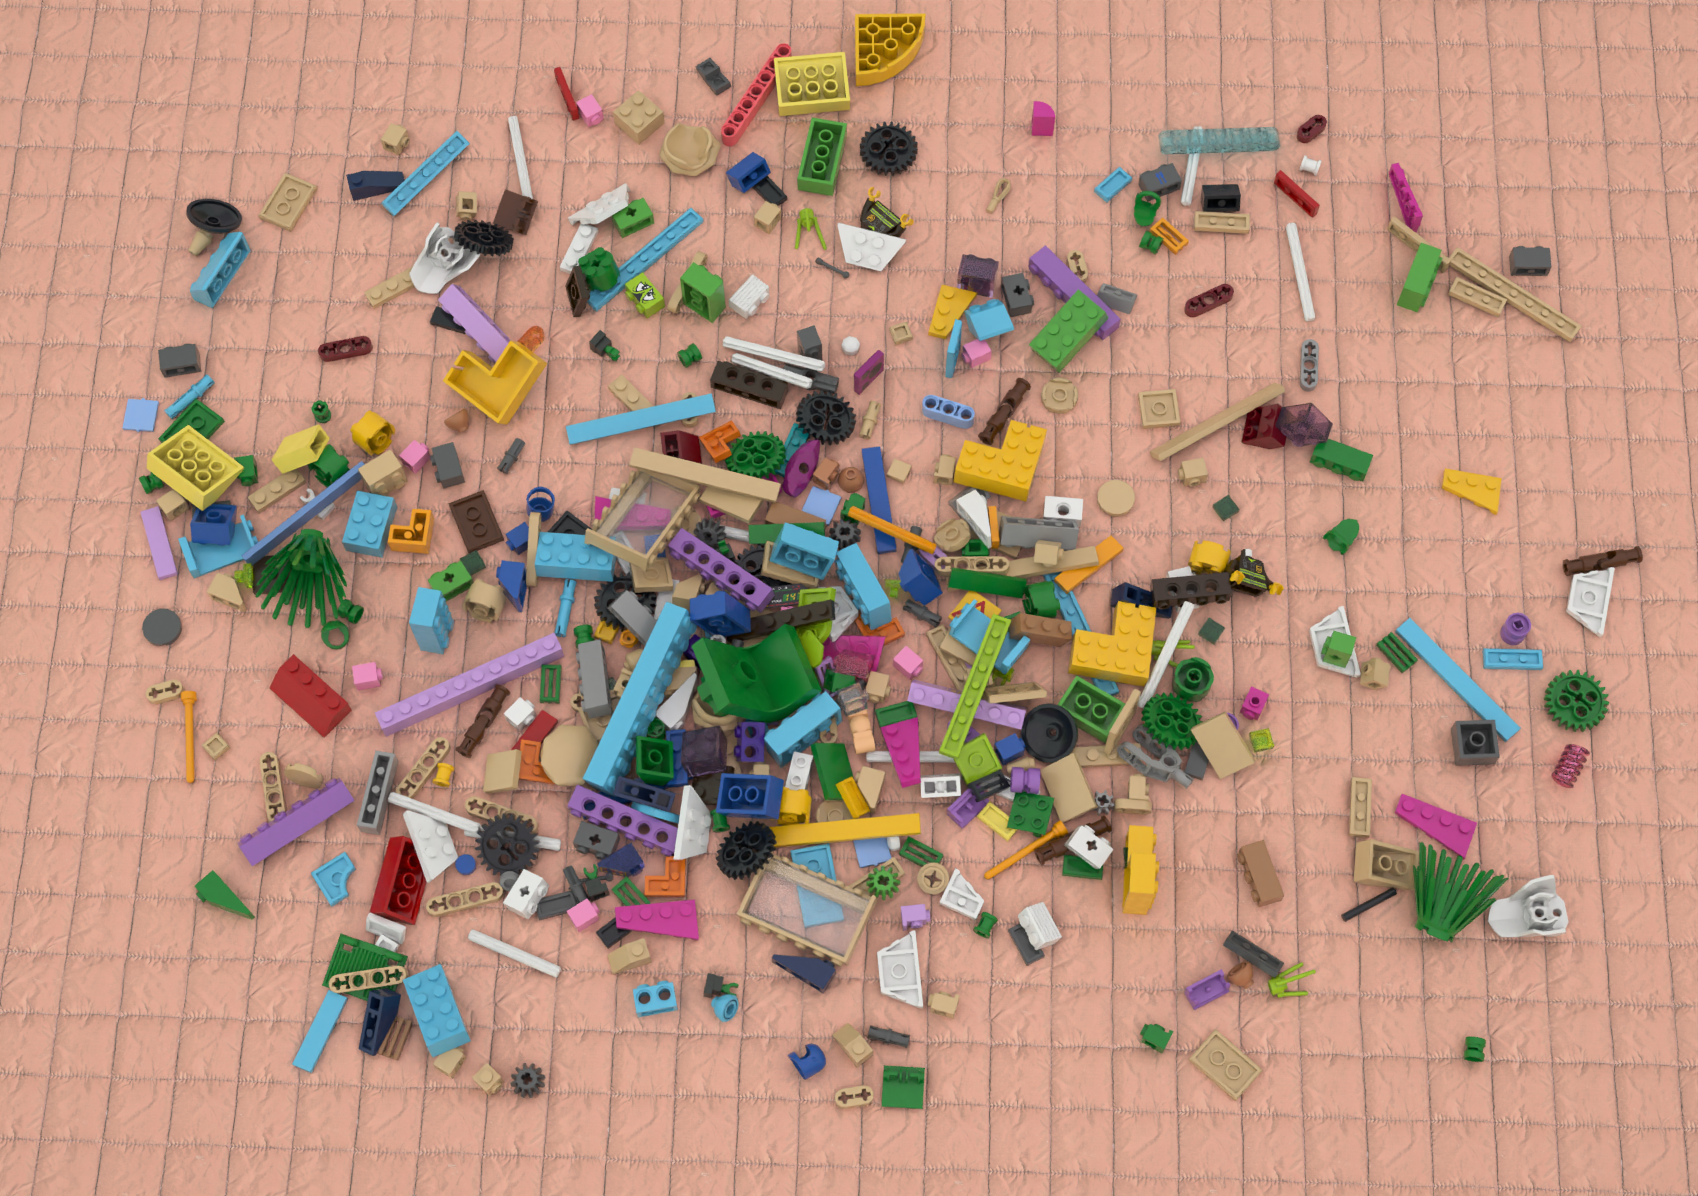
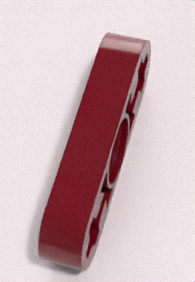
[1184,284,1234,317]
[318,336,373,362]

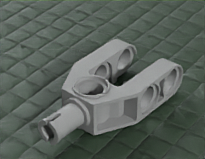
[1117,724,1194,789]

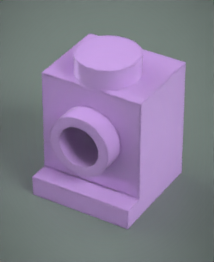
[901,904,930,931]

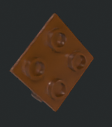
[493,189,538,235]

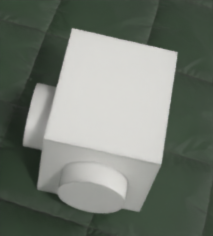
[504,697,536,732]

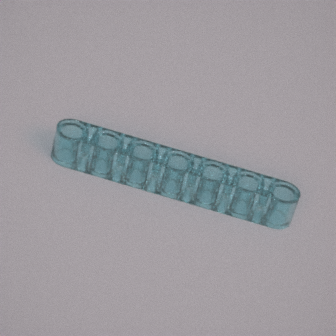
[1158,127,1280,154]

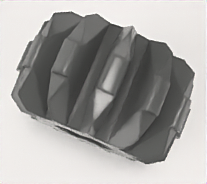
[693,517,726,550]
[829,519,861,550]
[510,1063,545,1098]

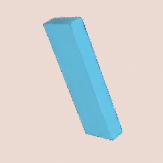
[1482,648,1543,670]

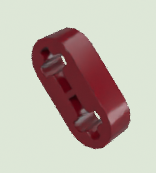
[1297,115,1327,143]

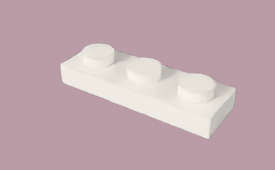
[560,224,599,274]

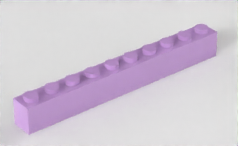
[375,633,564,737]

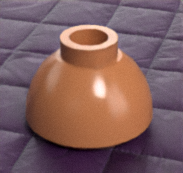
[444,409,469,433]
[838,467,864,492]
[1227,962,1254,989]

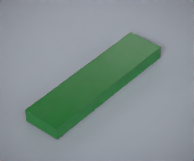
[748,522,825,544]
[947,568,1027,599]

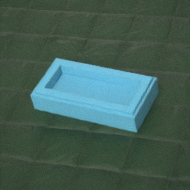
[1094,167,1132,203]

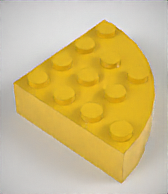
[855,13,926,86]

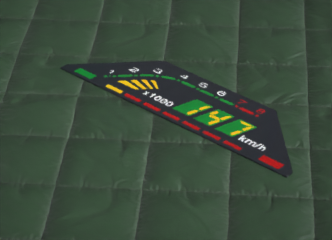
[748,583,808,610]

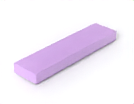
[140,506,178,580]

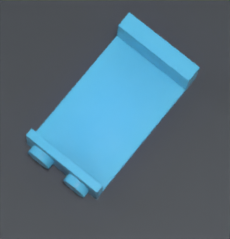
[178,514,259,578]
[949,599,1030,675]

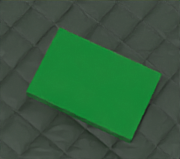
[158,399,225,443]
[811,743,854,800]

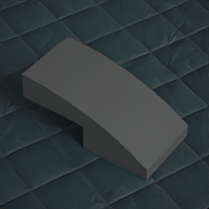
[696,58,731,95]

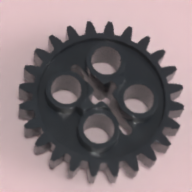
[860,121,918,176]
[454,220,514,257]
[796,390,856,446]
[734,544,792,595]
[594,572,657,632]
[475,813,540,875]
[716,821,777,880]

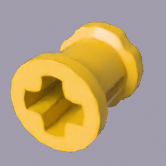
[432,763,455,788]

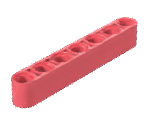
[721,43,792,147]

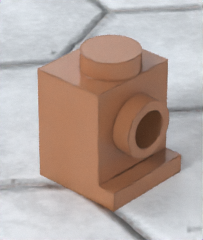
[813,457,840,490]

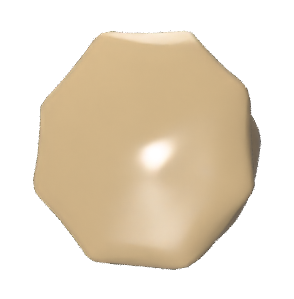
[660,123,721,176]
[691,692,746,734]
[540,725,599,786]

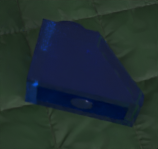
[597,843,645,877]

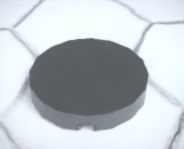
[142,609,182,646]

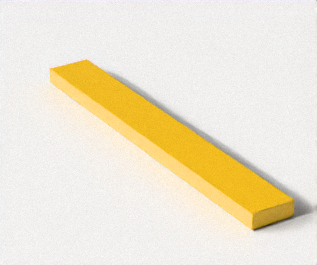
[769,813,921,848]

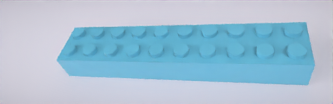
[582,602,697,797]

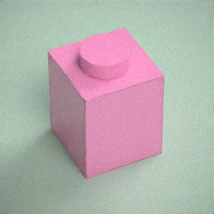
[576,94,604,127]
[961,339,992,368]
[399,440,430,474]
[893,646,924,680]
[352,662,383,690]
[567,899,600,932]

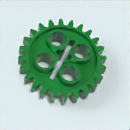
[725,431,786,479]
[1544,670,1609,732]
[1141,692,1202,750]

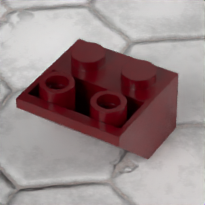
[1242,403,1291,449]
[660,430,702,464]

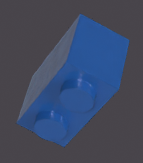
[726,152,771,193]

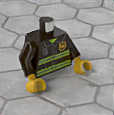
[860,187,914,238]
[1224,549,1284,597]

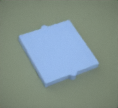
[122,398,159,432]
[802,486,842,526]
[853,837,891,868]

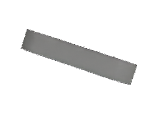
[1300,339,1319,392]

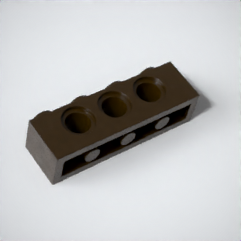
[710,361,788,409]
[1150,572,1232,609]

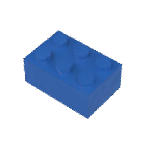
[690,591,751,637]
[716,773,784,819]

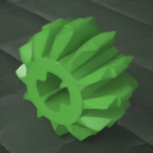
[866,866,900,901]

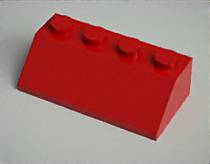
[269,654,352,738]
[369,836,426,925]

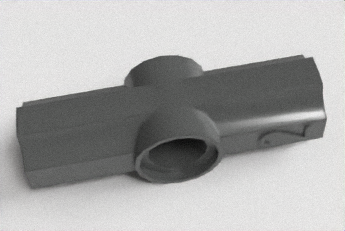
[783,364,839,394]

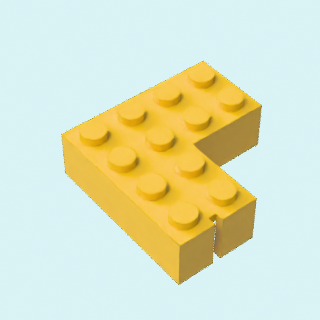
[443,340,548,425]
[954,420,1047,502]
[1068,601,1156,687]
[1122,825,1159,915]

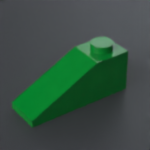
[195,870,255,920]

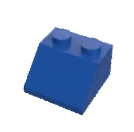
[190,504,237,546]
[898,549,943,606]
[496,560,527,613]

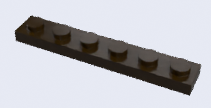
[727,599,835,643]

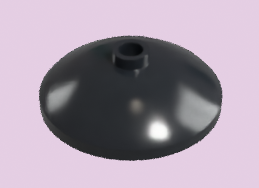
[186,199,242,233]
[1021,704,1078,763]

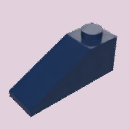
[346,171,404,201]
[1110,582,1172,619]
[613,776,676,812]
[772,954,836,994]
[358,988,401,1056]

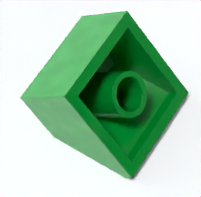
[636,735,674,786]

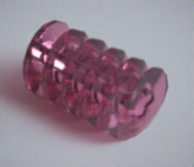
[1551,744,1590,788]

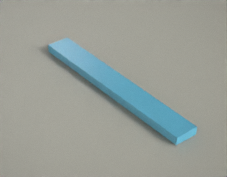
[587,208,704,312]
[566,393,716,445]
[1043,571,1119,696]
[1395,618,1521,742]

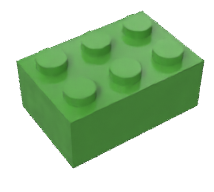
[1397,243,1443,312]
[680,262,726,323]
[1058,675,1125,743]

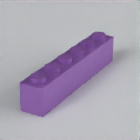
[1028,245,1121,340]
[237,778,355,866]

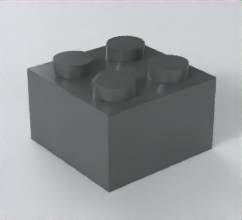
[1451,720,1500,766]

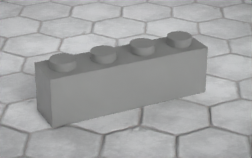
[999,516,1079,551]
[607,590,658,646]
[576,639,613,719]
[357,751,398,835]

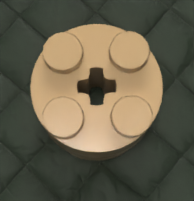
[462,579,507,623]

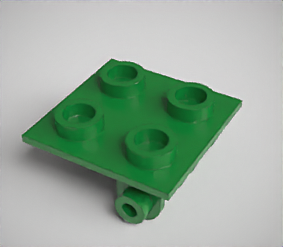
[1007,792,1055,837]
[882,1065,925,1109]

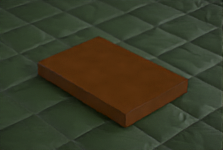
[448,490,504,554]

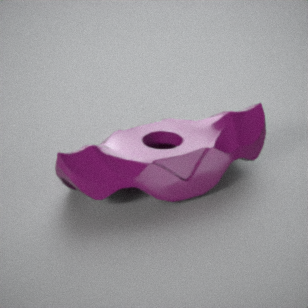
[782,440,820,498]

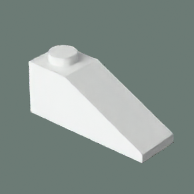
[956,490,992,549]
[655,673,698,731]

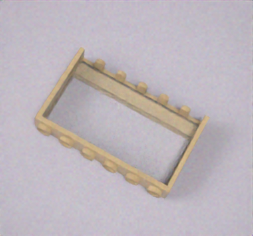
[584,469,701,572]
[737,852,878,967]

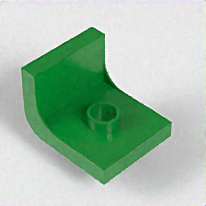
[692,624,822,723]

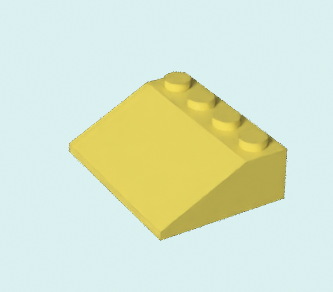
[774,52,850,116]
[147,425,244,511]

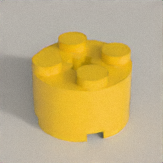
[350,410,395,456]
[1188,540,1231,575]
[771,787,812,826]

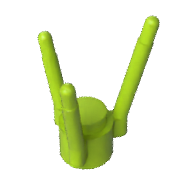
[795,208,827,250]
[1151,640,1195,667]
[1267,962,1316,998]

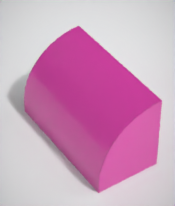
[1032,101,1055,136]

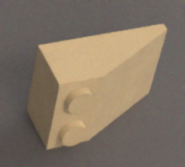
[1354,839,1419,891]

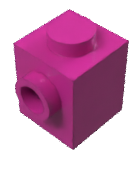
[1240,686,1269,721]

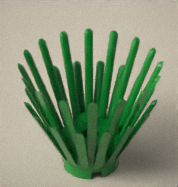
[256,529,347,628]
[1413,842,1509,943]

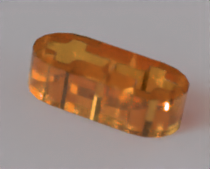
[517,326,545,352]

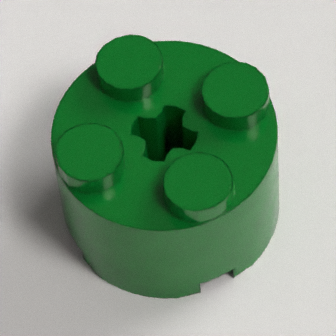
[578,247,620,292]
[307,444,350,488]
[1022,581,1060,618]
[1172,657,1214,702]

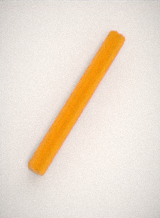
[848,506,937,554]

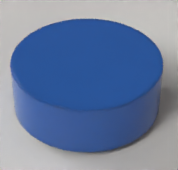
[455,854,476,875]

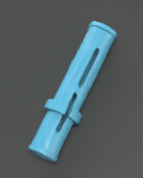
[164,374,215,419]
[554,579,577,637]

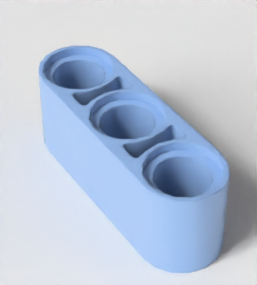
[922,395,975,429]

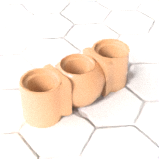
[845,701,876,755]

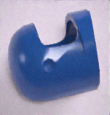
[526,487,555,522]
[787,1043,826,1080]

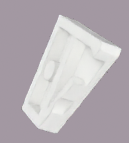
[939,868,984,920]

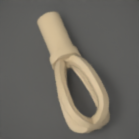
[986,178,1011,214]

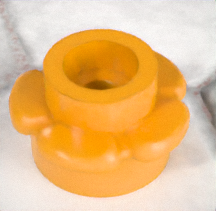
[619,630,638,648]

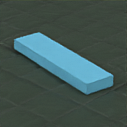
[292,990,348,1073]

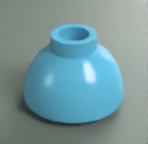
[711,994,739,1022]

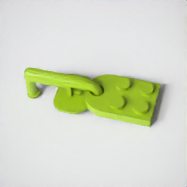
[796,587,836,699]

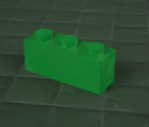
[1310,436,1373,482]

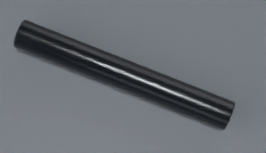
[1341,887,1397,922]

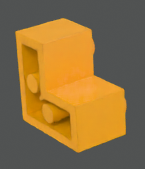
[388,509,434,554]

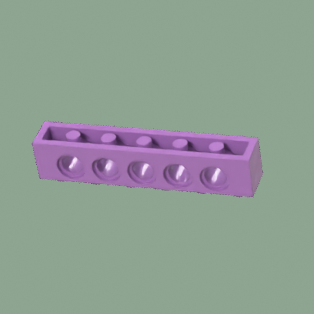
[668,528,775,613]
[567,785,678,856]

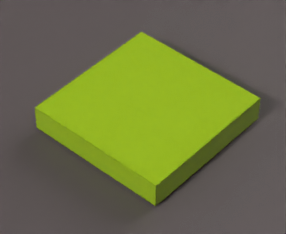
[954,733,1002,786]

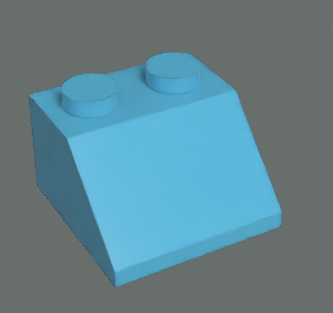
[964,299,1014,341]

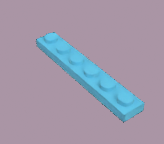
[381,131,470,217]

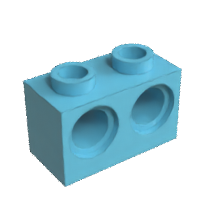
[633,981,678,1018]

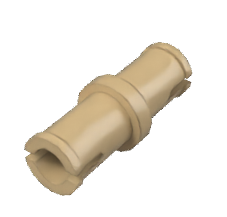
[859,401,881,440]

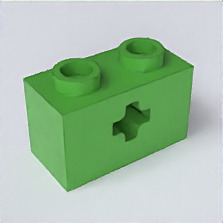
[612,198,654,238]
[428,561,474,602]
[1321,631,1356,668]

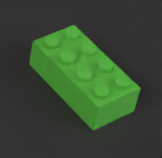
[797,117,847,196]
[1029,289,1108,373]

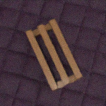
[378,1016,413,1061]

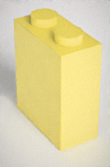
[271,424,330,474]

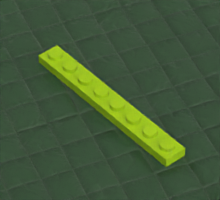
[939,614,1011,760]

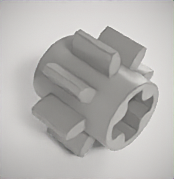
[1093,790,1114,816]

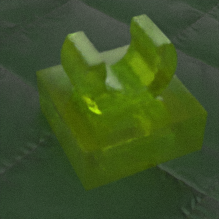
[234,563,254,588]
[885,579,902,598]
[992,667,1015,686]
[1249,728,1274,753]

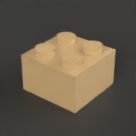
[613,90,665,145]
[358,449,408,496]

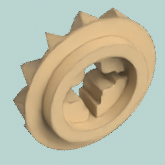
[917,862,949,894]

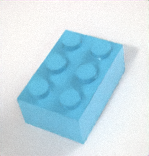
[342,491,397,558]
[769,522,839,580]

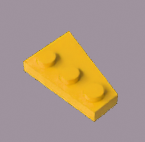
[928,285,977,339]
[1442,468,1502,515]

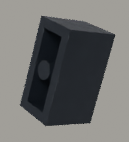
[1201,184,1241,212]

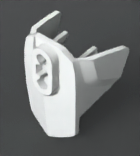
[409,222,480,294]
[1488,875,1569,937]

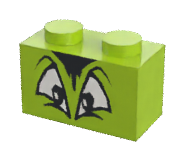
[625,272,665,318]

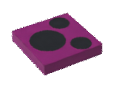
[854,350,884,395]

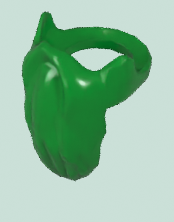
[1134,191,1161,227]
[1323,519,1359,555]
[321,620,349,650]

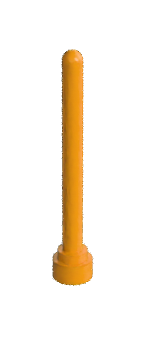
[181,691,197,783]
[984,820,1068,880]

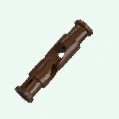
[978,377,1031,445]
[1563,546,1643,576]
[455,684,511,758]
[1034,816,1112,866]

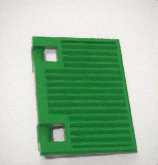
[322,933,408,1001]

